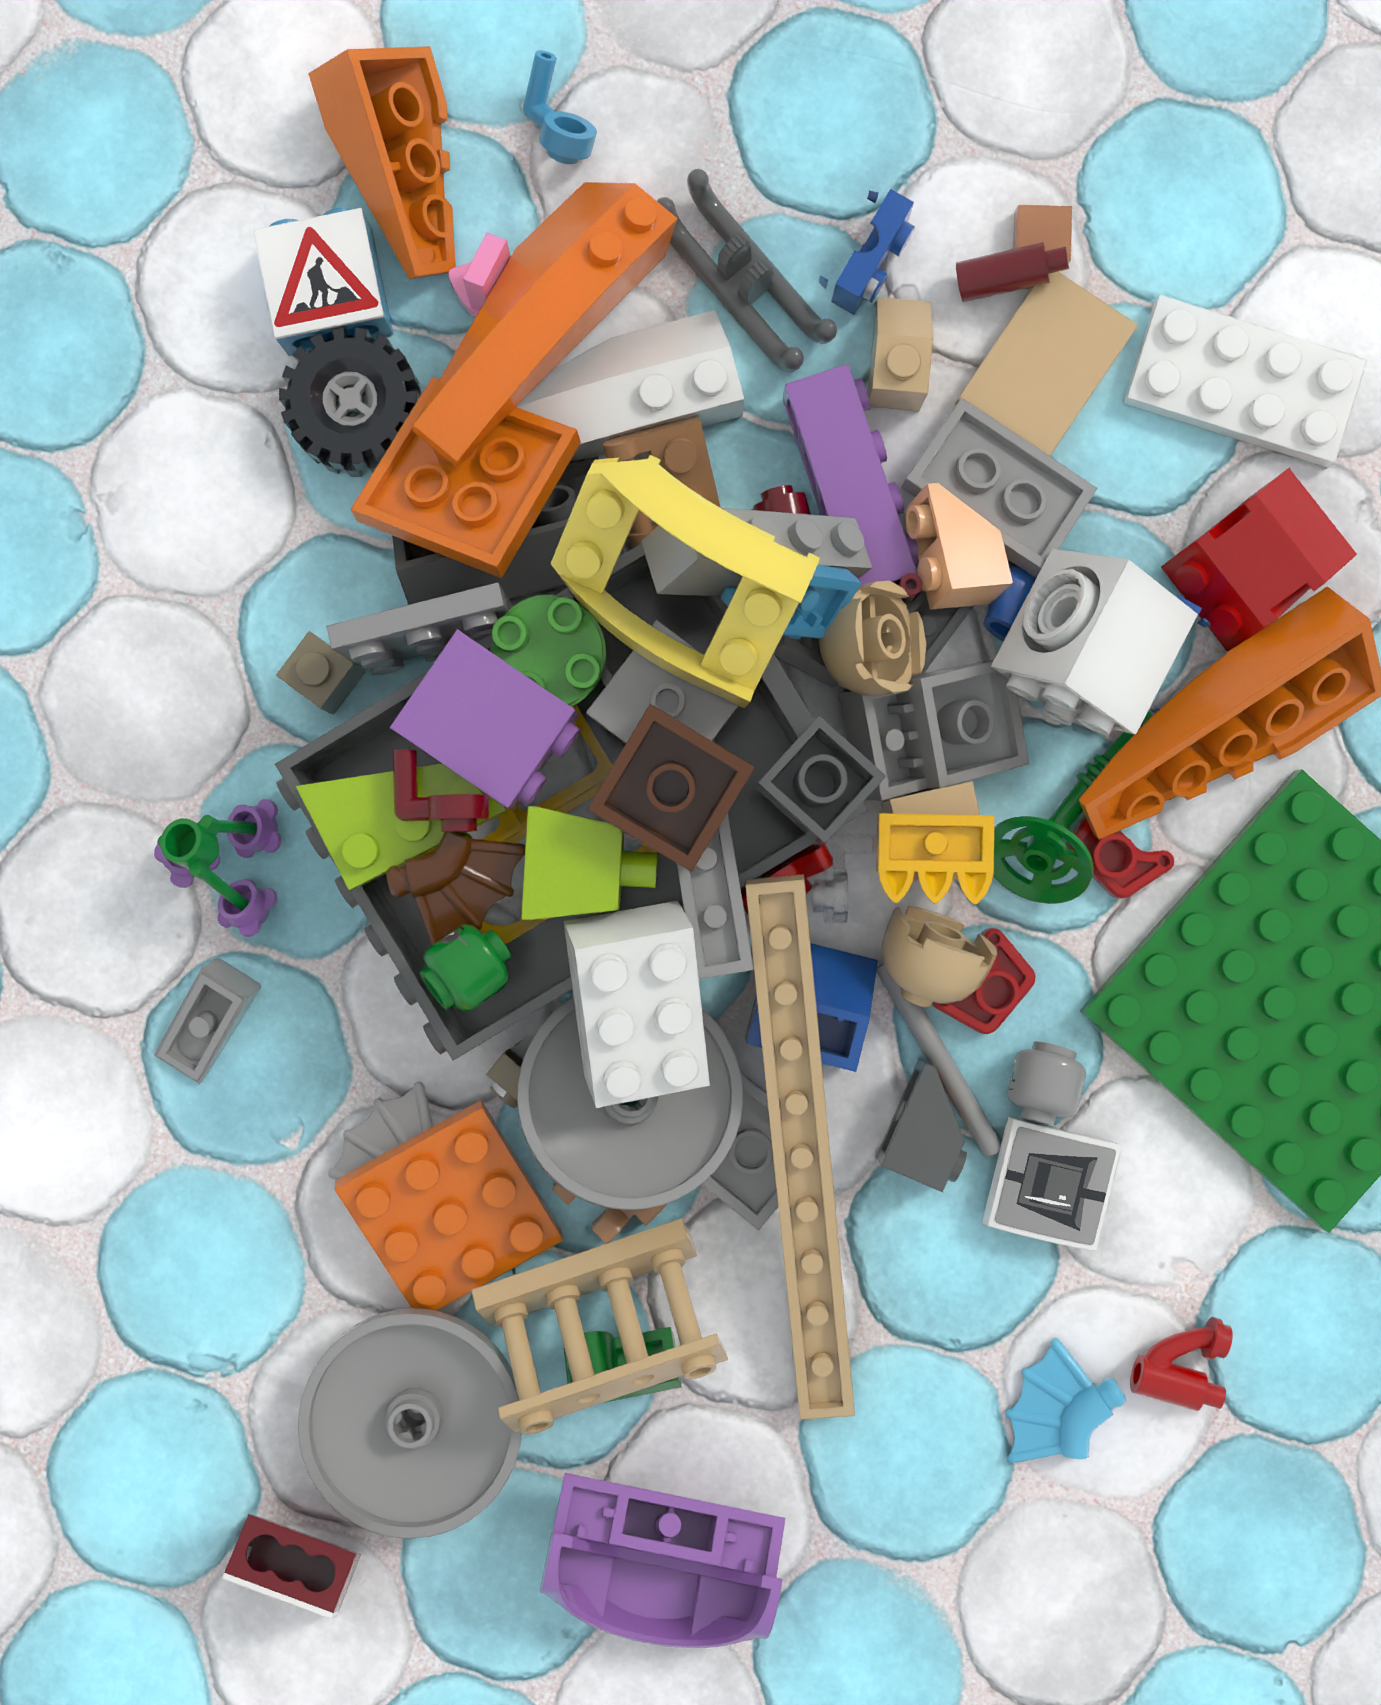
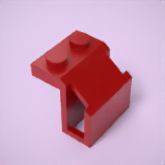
[1161,468,1357,652]

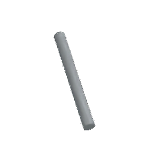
[876,963,1001,1158]

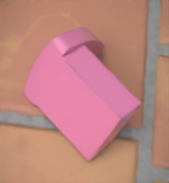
[448,233,511,317]

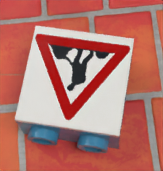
[253,208,393,356]

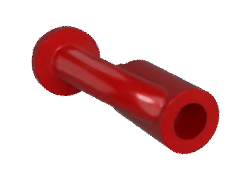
[1130,1317,1233,1411]

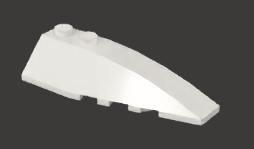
[516,310,744,463]

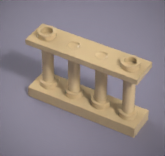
[472,1218,728,1435]

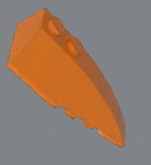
[413,182,678,467]
[1079,586,1381,840]

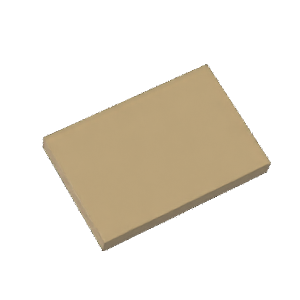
[955,272,1138,456]

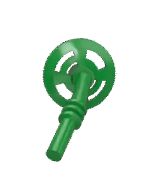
[993,711,1153,904]

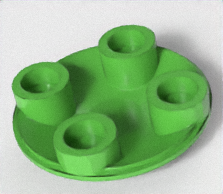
[490,595,606,707]

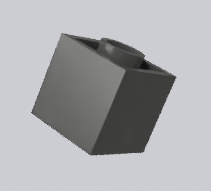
[755,716,886,846]

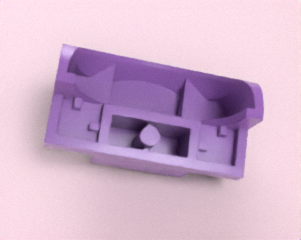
[539,1473,786,1648]

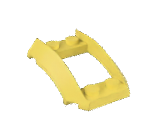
[551,455,820,708]

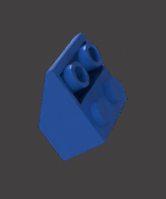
[745,943,878,1072]

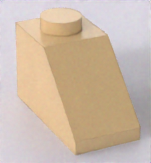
[867,297,933,411]

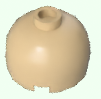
[819,581,926,696]
[882,906,997,1007]

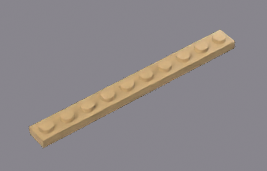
[746,875,855,1420]

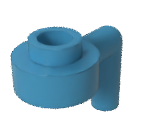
[523,50,597,164]

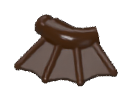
[386,832,526,945]

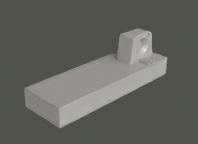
[677,813,754,979]

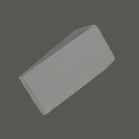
[154,958,261,1084]

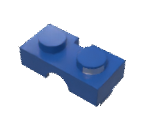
[819,189,915,315]

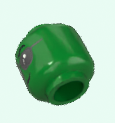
[420,924,511,1012]

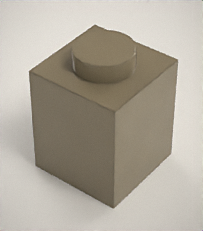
[276,631,366,715]

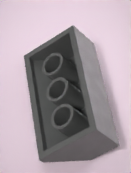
[392,456,624,605]

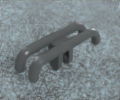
[657,169,837,373]

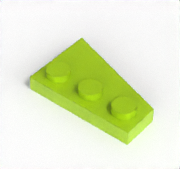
[296,764,508,890]

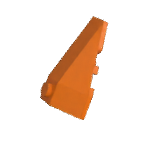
[308,46,456,280]

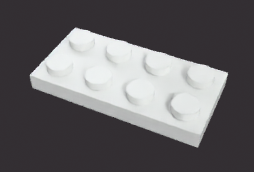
[1123,295,1367,468]

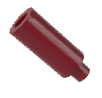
[956,242,1069,302]

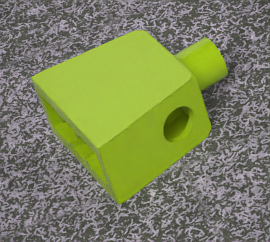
[521,806,658,920]

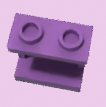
[390,629,580,810]

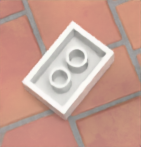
[563,901,710,1108]

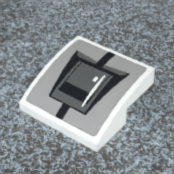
[982,1117,1122,1252]

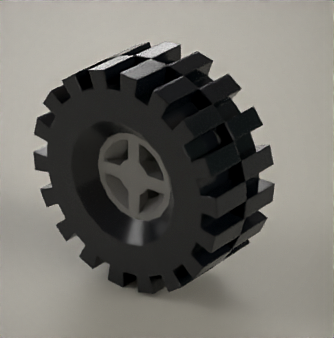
[279,327,422,477]

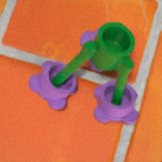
[154,799,282,937]

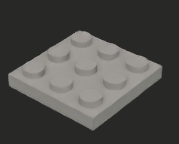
[326,583,513,675]

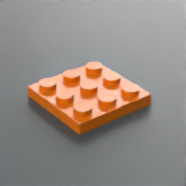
[350,377,581,578]
[334,1100,563,1311]

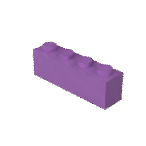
[782,364,919,585]

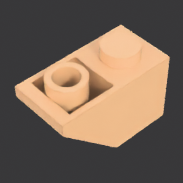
[905,483,1013,610]

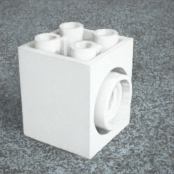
[991,548,1198,735]

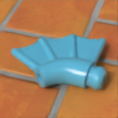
[1006,1338,1126,1463]

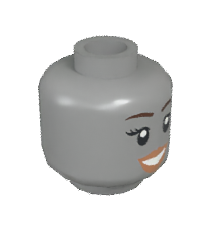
[1007,1041,1086,1127]

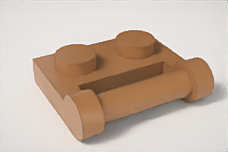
[603,415,721,550]

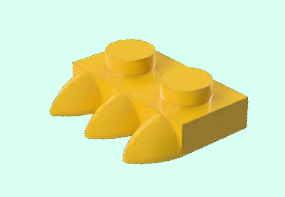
[876,813,994,904]

